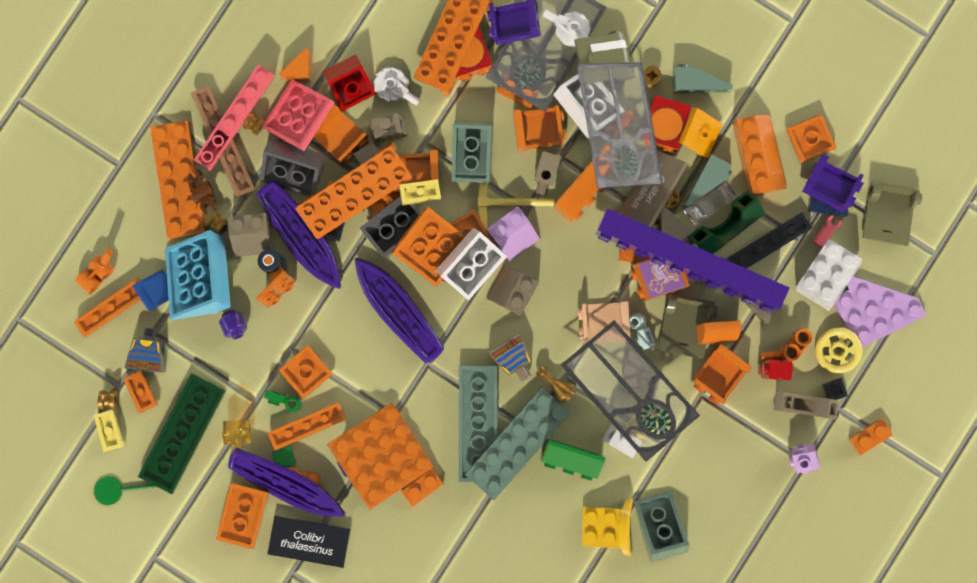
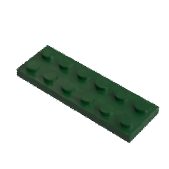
[138,373,227,494]

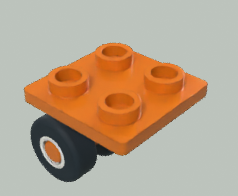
[255,249,296,307]

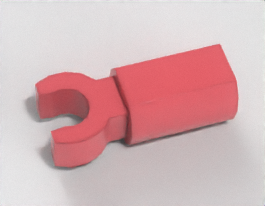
[812,215,842,249]

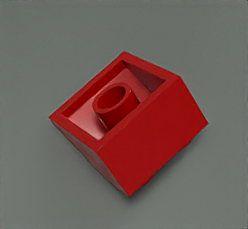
[322,54,376,111]

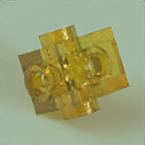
[222,420,252,448]

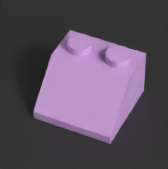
[487,206,540,262]

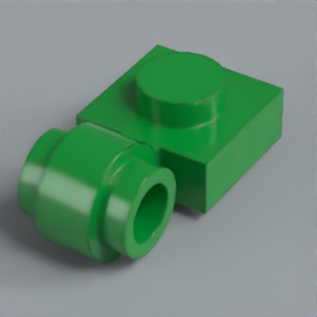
[264,390,302,412]

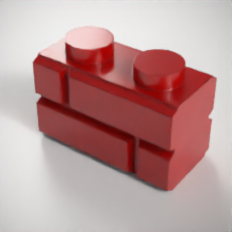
[758,360,793,381]

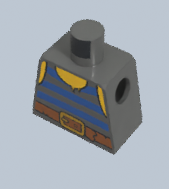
[124,328,166,372]

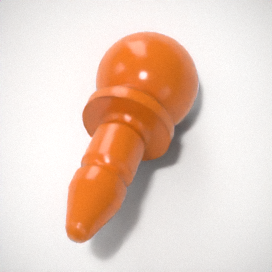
[287,467,321,485]

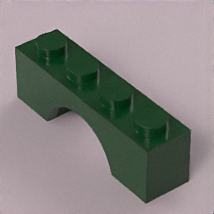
[687,190,765,254]

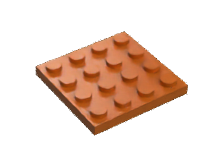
[327,403,433,510]

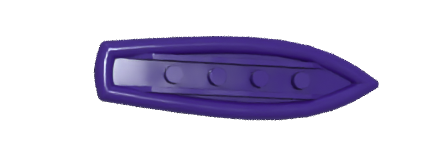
[256,181,341,289]
[355,257,444,363]
[228,448,346,516]

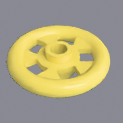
[815,327,863,373]

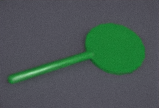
[94,476,157,505]

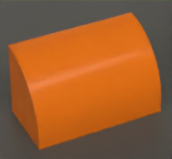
[696,320,741,345]

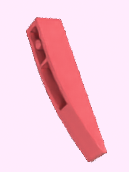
[194,65,274,171]

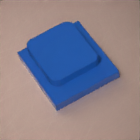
[132,270,169,312]

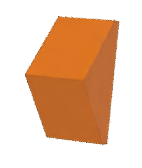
[279,48,311,81]

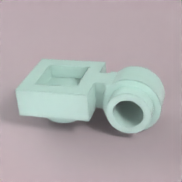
[629,313,656,350]

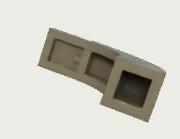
[773,391,839,419]

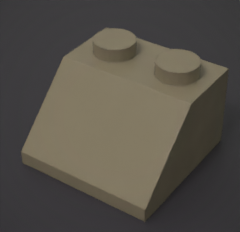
[227,213,273,257]
[487,265,539,317]

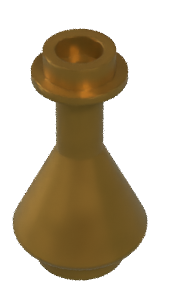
[535,365,576,403]

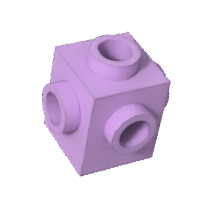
[789,443,820,474]

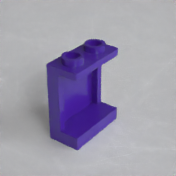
[487,0,541,45]
[802,153,864,212]

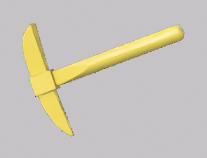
[477,183,556,230]

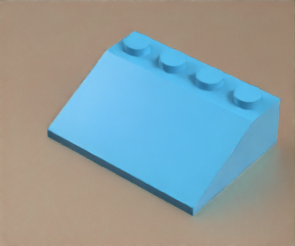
[165,230,231,320]

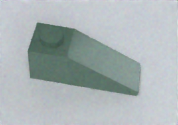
[672,64,733,94]
[682,154,732,209]

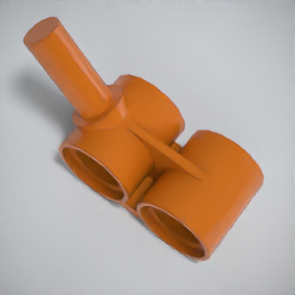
[75,248,115,295]
[761,329,813,361]

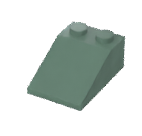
[452,121,492,183]
[634,491,689,562]

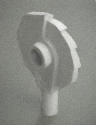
[543,10,591,46]
[374,67,421,106]

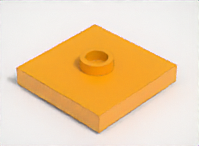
[678,107,723,159]

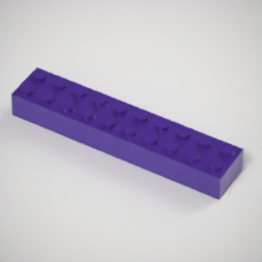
[595,208,790,313]

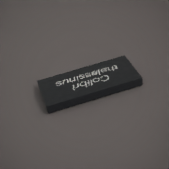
[267,515,351,568]

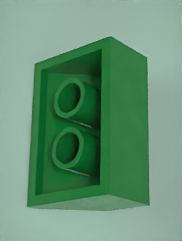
[541,438,606,481]

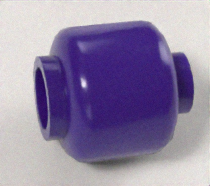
[219,310,247,340]

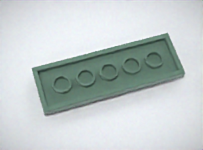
[459,366,497,482]
[465,387,570,500]

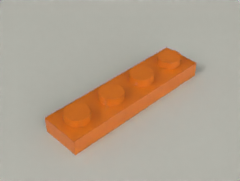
[74,278,141,338]
[267,402,347,450]

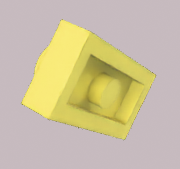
[399,179,441,205]
[94,409,124,452]

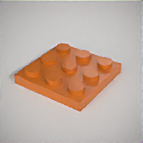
[391,206,465,287]

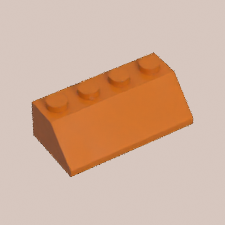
[732,115,787,196]
[554,145,621,223]

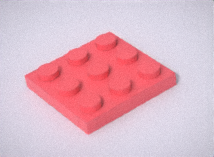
[262,79,335,151]

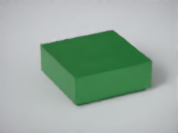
[272,446,296,467]

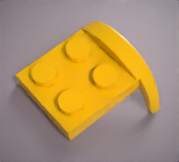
[582,498,633,556]

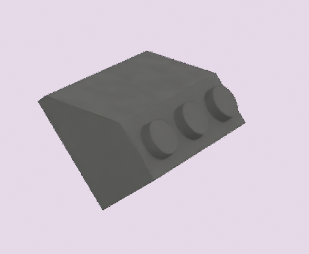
[260,138,326,196]
[360,196,421,260]

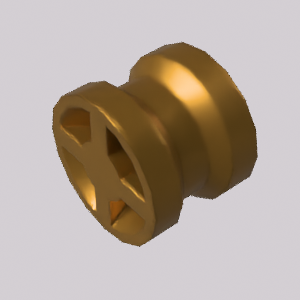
[642,66,662,88]
[243,111,266,136]
[664,190,680,210]
[204,211,228,234]
[98,390,118,409]

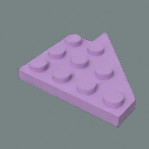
[834,277,926,348]

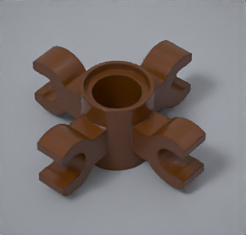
[188,169,217,215]

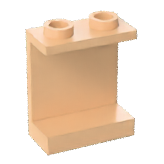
[578,301,630,343]

